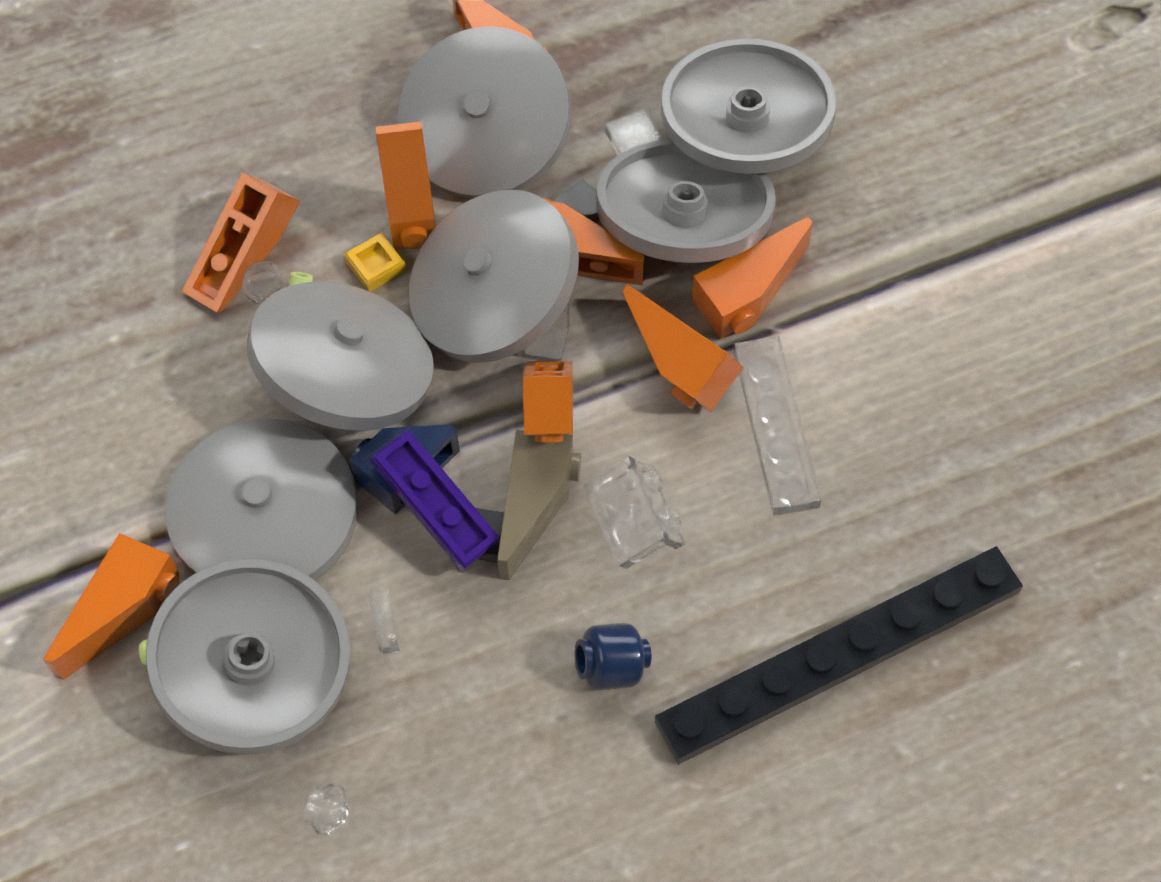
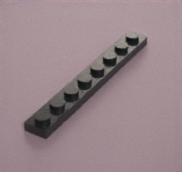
[655,546,1023,765]

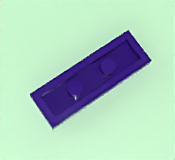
[370,429,500,572]

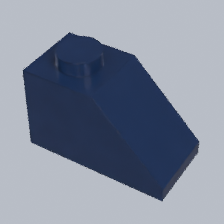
[349,424,460,515]

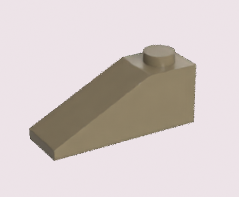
[497,430,581,580]

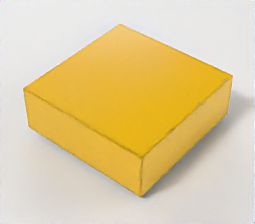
[344,232,406,292]

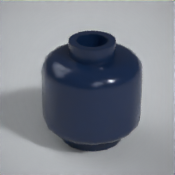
[574,623,652,690]

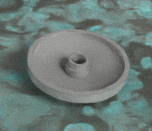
[398,27,572,199]
[661,39,836,174]
[596,139,776,263]
[409,190,579,363]
[247,281,434,431]
[165,418,358,580]
[146,559,350,754]

